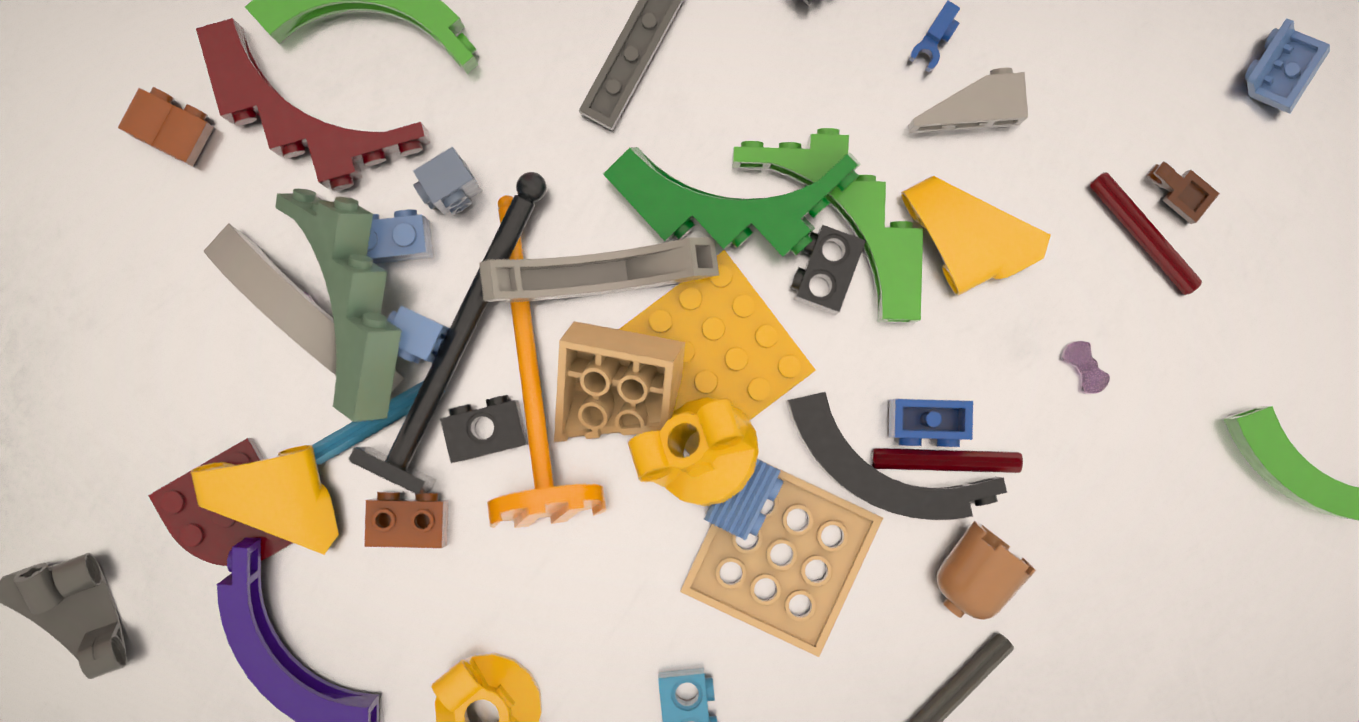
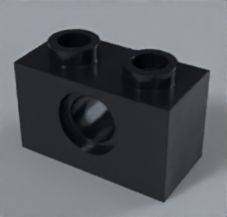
[440,395,529,463]

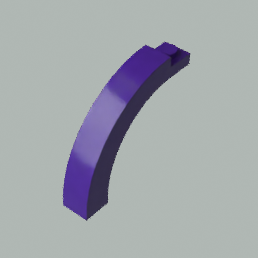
[217,537,379,722]

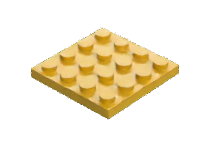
[618,250,816,455]

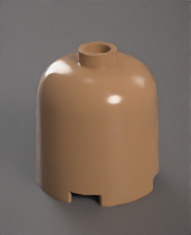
[937,521,1036,620]

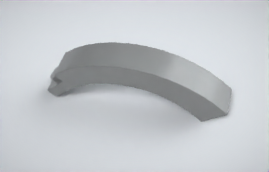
[204,223,404,393]
[479,237,719,303]

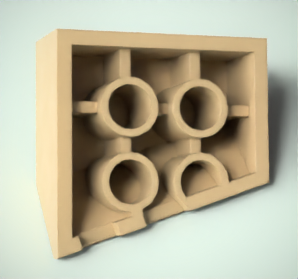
[554,321,685,442]

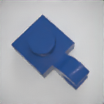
[909,0,960,72]

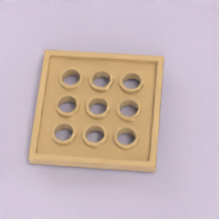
[680,464,883,657]

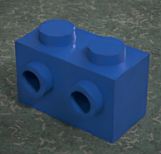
[889,399,973,447]

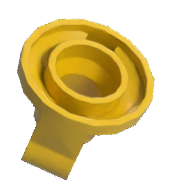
[628,397,759,507]
[431,653,542,722]

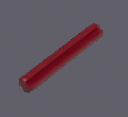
[1090,172,1202,295]
[871,448,1023,473]

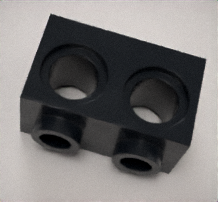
[790,225,866,315]

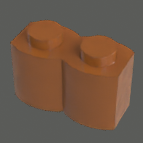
[118,87,214,167]

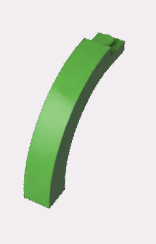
[245,0,478,74]
[1224,406,1359,520]

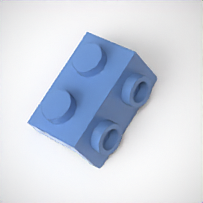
[1245,18,1330,114]

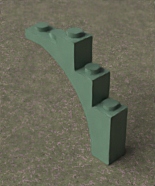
[275,188,402,422]

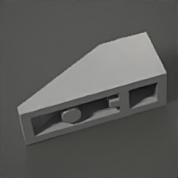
[908,68,1028,133]

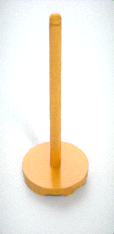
[487,195,607,528]

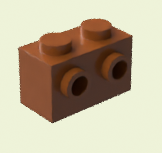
[364,492,449,548]

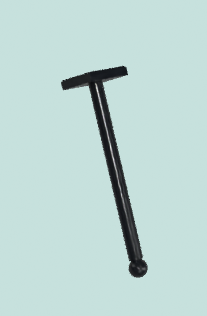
[348,172,547,494]

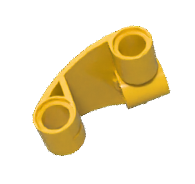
[901,176,1051,296]

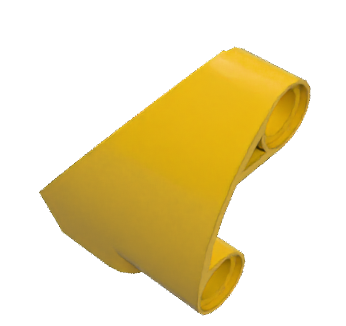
[191,445,339,555]

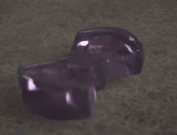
[1062,340,1110,394]

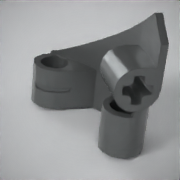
[0,553,127,679]

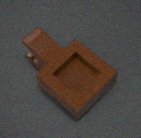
[1147,161,1220,224]

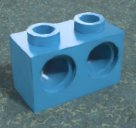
[658,668,717,722]

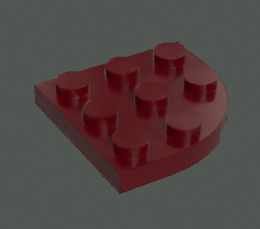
[148,438,294,566]

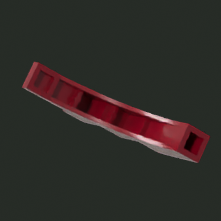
[196,18,431,191]

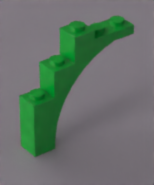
[603,147,861,257]

